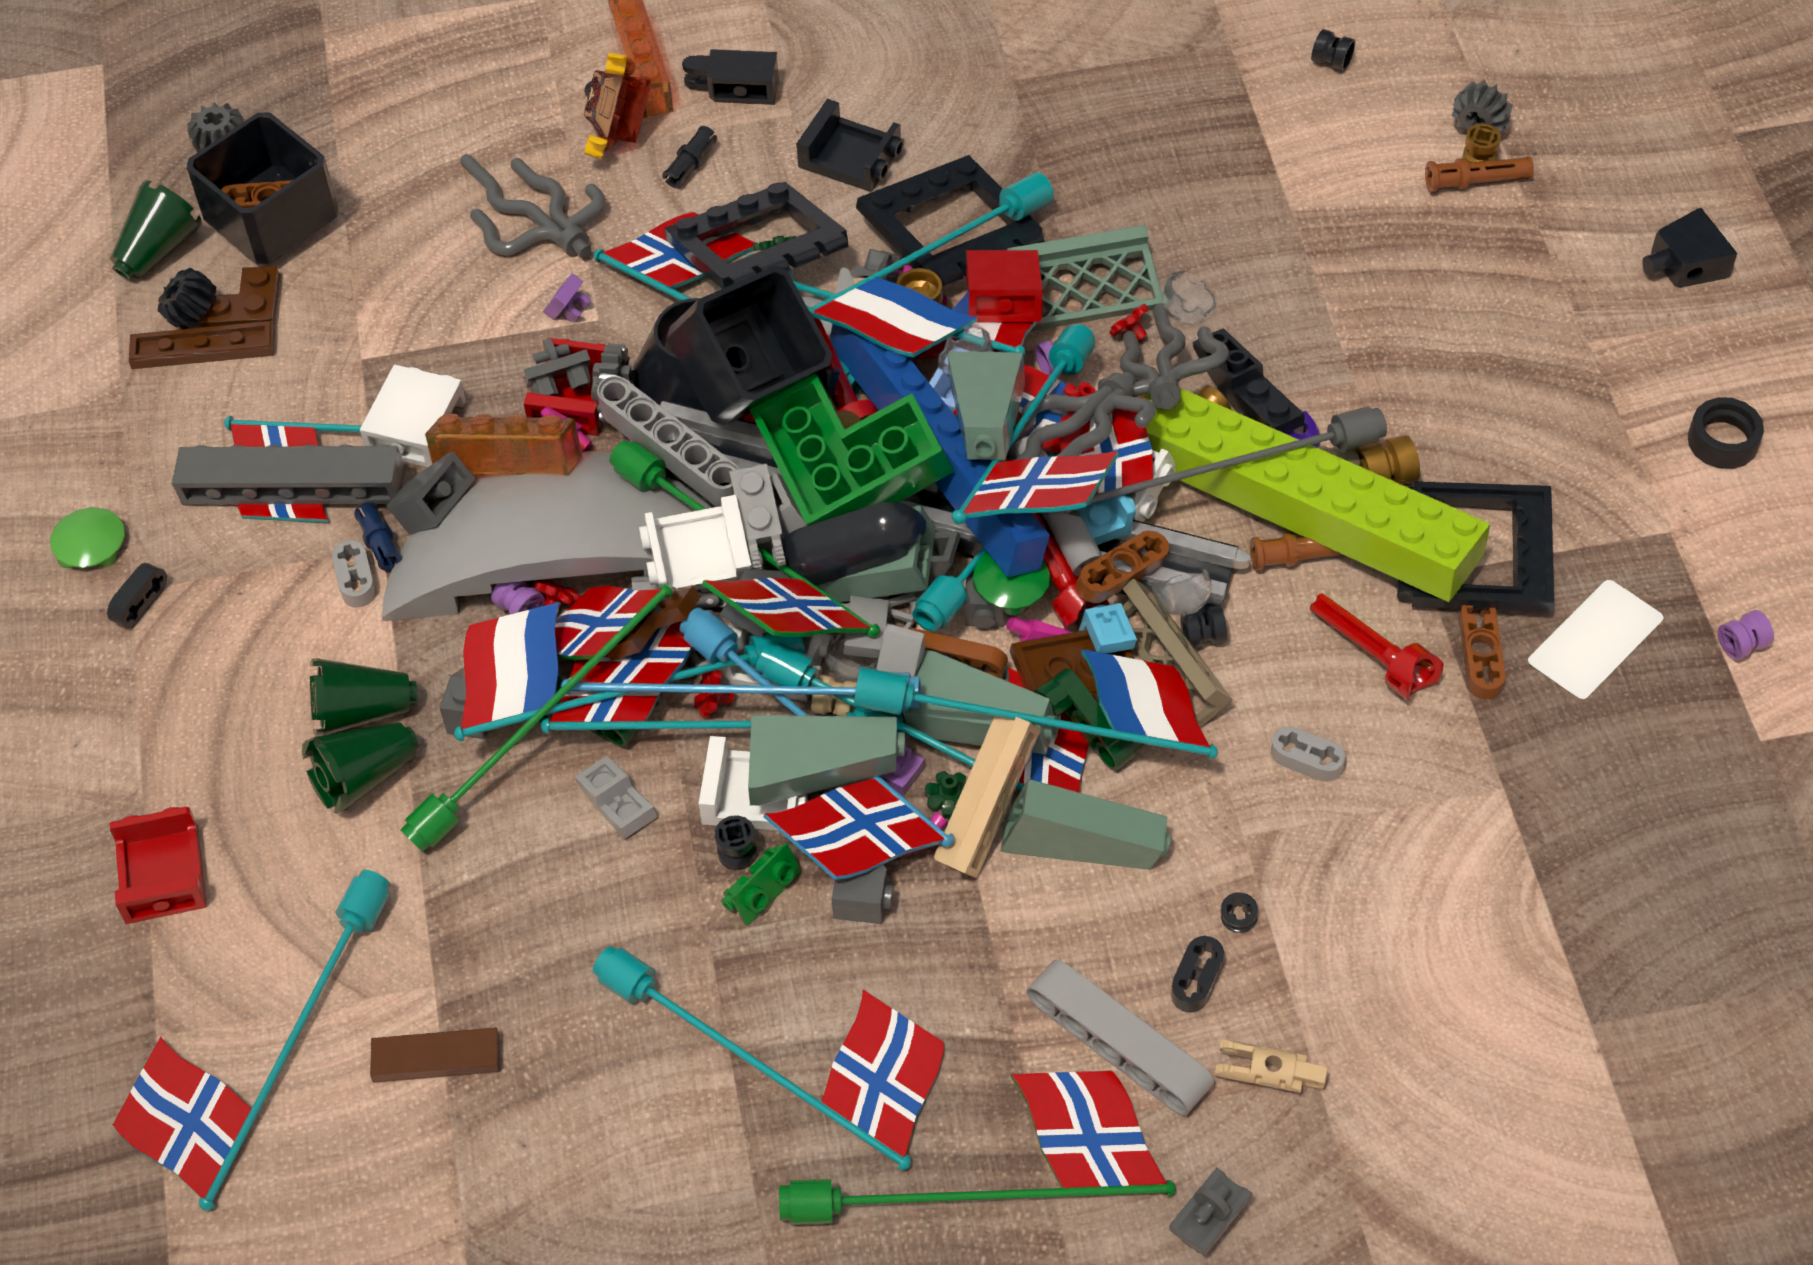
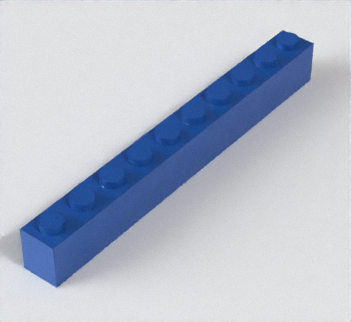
[829,324,1050,577]

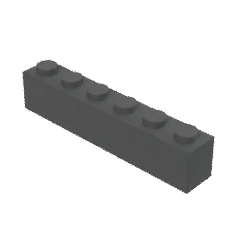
[172,444,405,505]

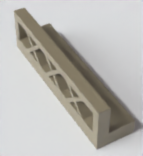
[1122,578,1233,728]

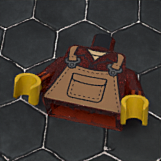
[583,52,652,160]

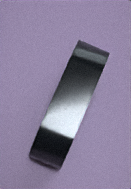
[107,562,167,628]
[1171,936,1224,1013]

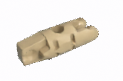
[1214,1039,1327,1093]

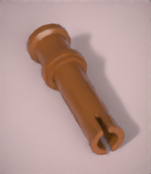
[1425,156,1534,193]
[1250,533,1343,571]

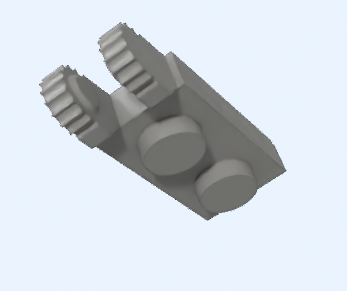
[729,463,786,570]

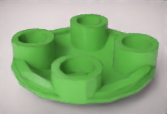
[50,507,125,568]

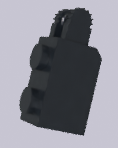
[682,49,779,105]

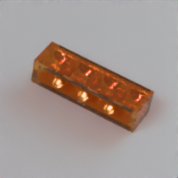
[608,0,674,118]
[425,414,583,476]

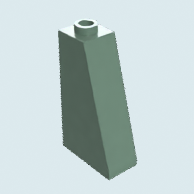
[948,351,1025,460]
[816,505,936,602]
[903,650,1059,754]
[748,715,905,806]
[1000,779,1171,870]

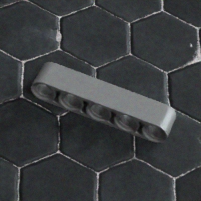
[597,376,739,507]
[1026,960,1214,1116]

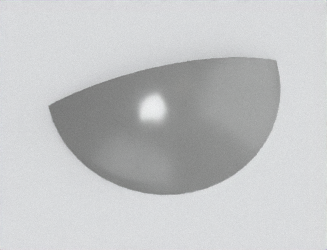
[382,451,717,621]

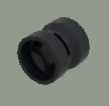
[1311,29,1356,71]
[1180,605,1227,648]
[715,815,757,871]

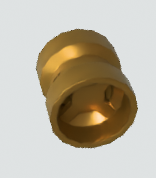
[1462,123,1501,163]

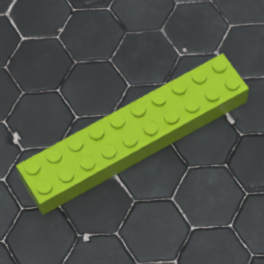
[1142,387,1490,602]

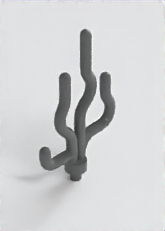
[460,154,606,258]
[1098,304,1229,409]
[1013,372,1156,460]

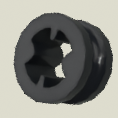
[1221,892,1258,933]

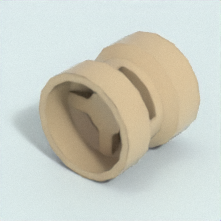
[811,674,857,716]

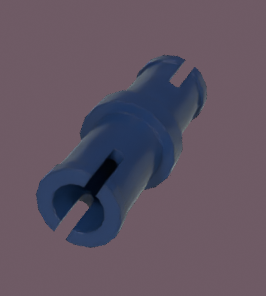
[354,502,402,571]

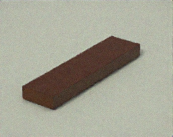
[128,321,275,369]

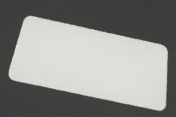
[1528,580,1664,699]

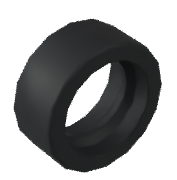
[1688,397,1764,469]

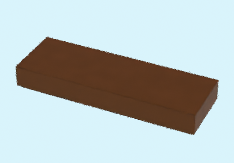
[370,1027,499,1083]

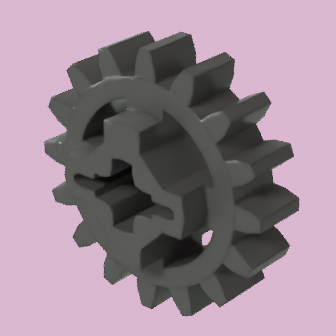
[591,343,636,423]

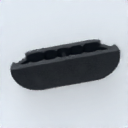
[781,502,926,586]

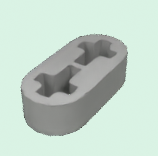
[332,540,376,608]
[1271,727,1345,782]

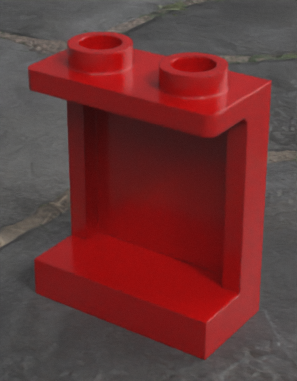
[966,250,1042,322]
[523,338,605,436]
[109,806,207,924]

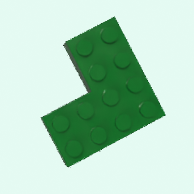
[750,373,955,526]

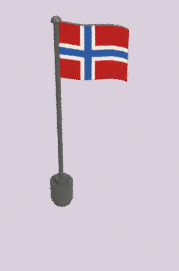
[1059,396,1387,513]

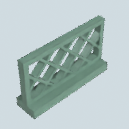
[1007,225,1164,331]

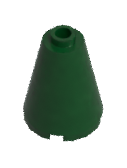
[110,180,202,280]
[310,658,417,737]
[302,722,419,814]

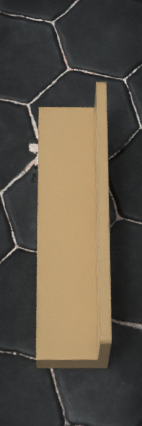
[934,716,1041,878]

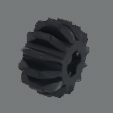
[157,268,217,329]

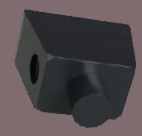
[1642,208,1738,288]

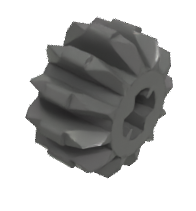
[1451,80,1513,132]
[187,102,244,152]

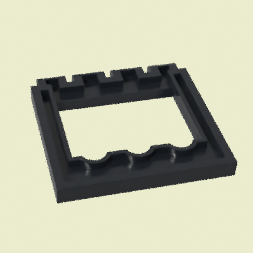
[856,155,1045,287]
[664,182,848,289]
[1397,481,1554,612]

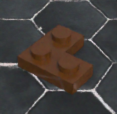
[201,266,280,327]
[607,585,701,661]

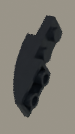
[1193,328,1305,434]

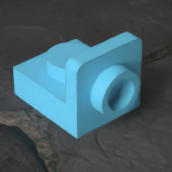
[1076,494,1136,545]
[1079,603,1137,654]

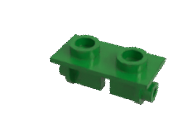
[721,843,802,926]

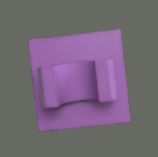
[543,273,591,322]
[879,746,925,796]

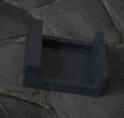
[796,99,904,192]

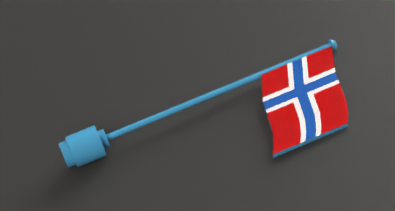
[680,607,955,880]
[561,612,921,712]

